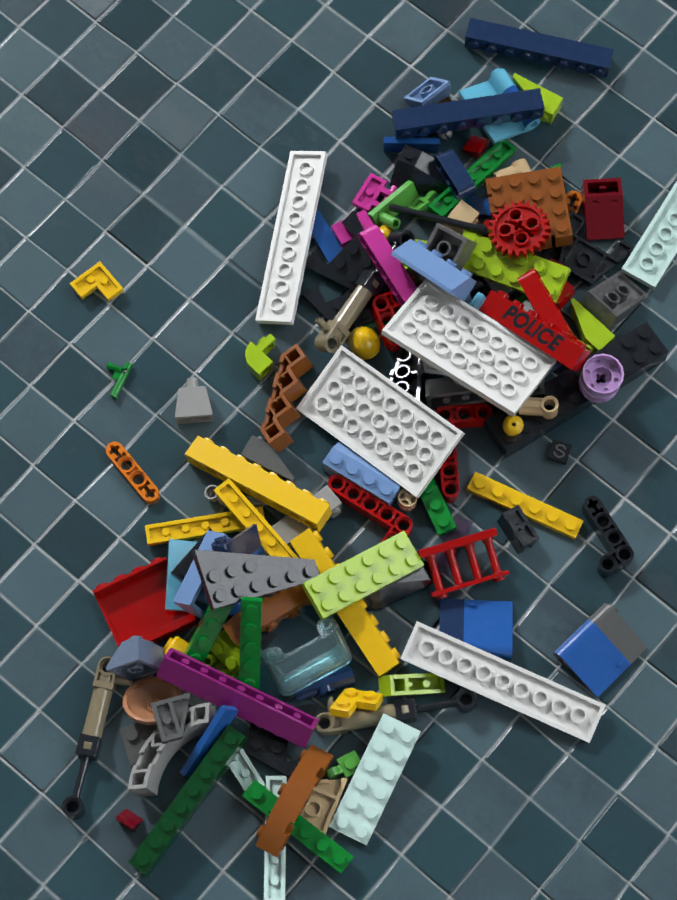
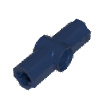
[292,667,355,702]

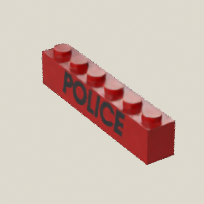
[479,290,591,372]

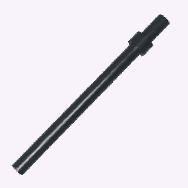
[389,203,490,236]

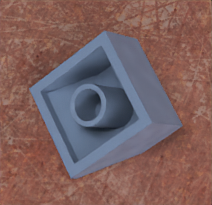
[106,636,164,681]

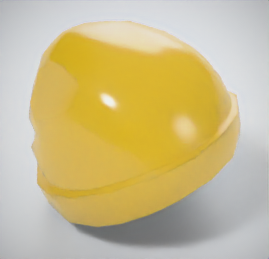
[348,326,380,360]

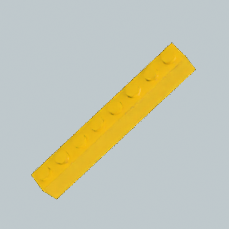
[185,436,332,532]
[289,528,401,677]

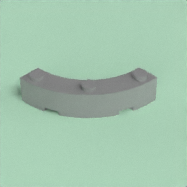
[128,702,218,797]

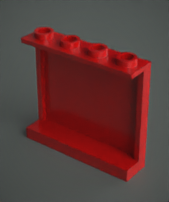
[93,557,197,647]

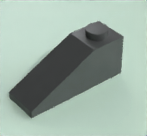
[241,435,295,484]

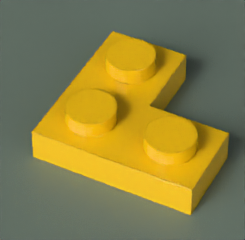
[70,261,124,302]
[329,688,384,718]

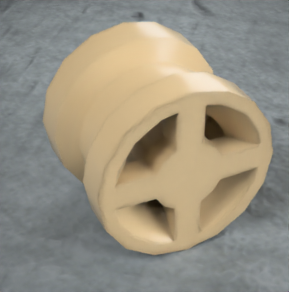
[397,488,417,511]

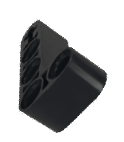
[582,496,634,578]

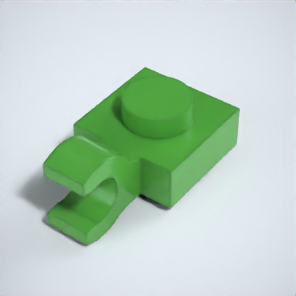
[406,190,437,212]
[326,750,360,780]

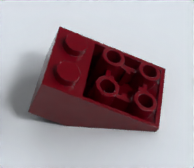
[581,178,624,241]

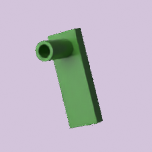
[368,180,419,230]

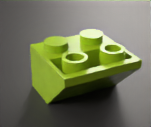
[204,630,240,679]

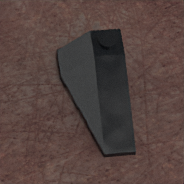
[389,144,448,194]
[389,347,426,405]
[363,561,434,612]

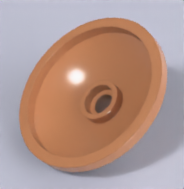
[123,676,184,725]

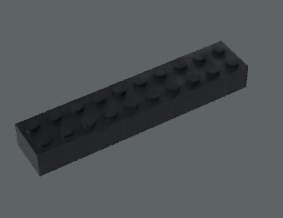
[484,322,669,459]

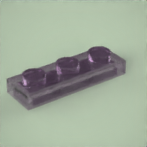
[435,514,474,576]

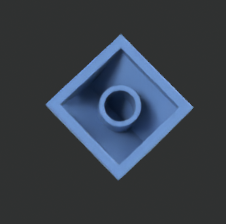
[404,77,451,107]

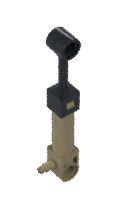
[314,229,415,353]
[61,656,133,820]
[315,689,477,737]

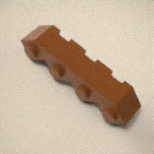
[260,343,314,453]
[222,586,312,645]

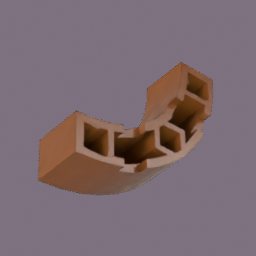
[255,744,334,857]

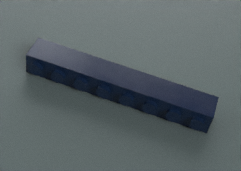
[464,18,614,77]
[392,88,544,139]

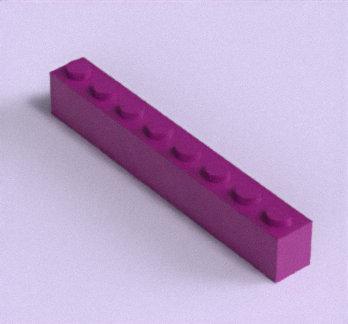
[156,647,319,748]

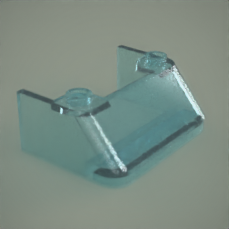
[261,615,352,696]

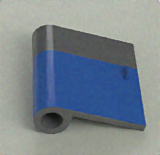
[553,603,648,698]

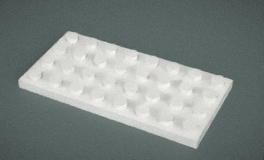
[381,278,557,417]
[296,345,465,498]

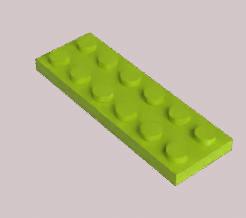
[461,230,571,303]
[301,531,424,621]

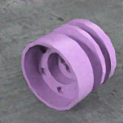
[578,354,624,403]

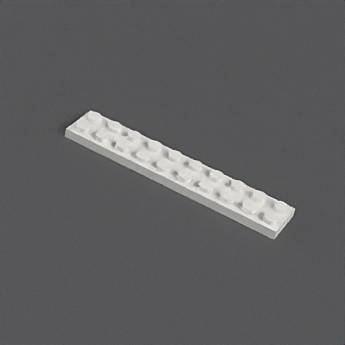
[255,151,328,325]
[400,621,606,743]

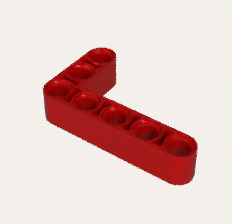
[517,268,581,341]
[370,281,423,352]
[436,404,492,503]
[328,475,412,543]

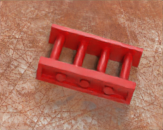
[417,527,510,599]

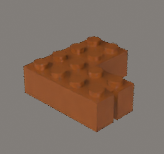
[485,166,573,251]

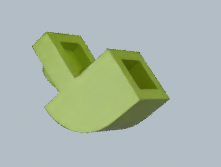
[245,334,276,381]

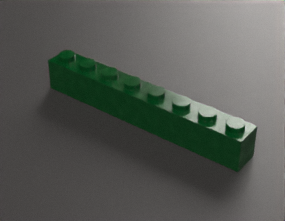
[128,725,248,877]

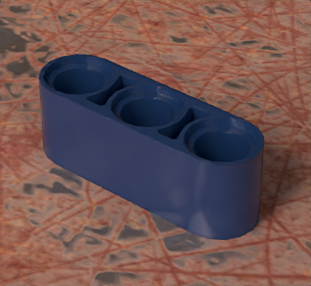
[434,149,476,200]

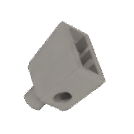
[175,377,214,424]

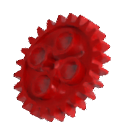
[488,200,551,260]

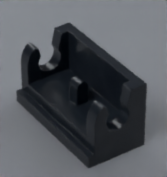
[497,505,540,554]

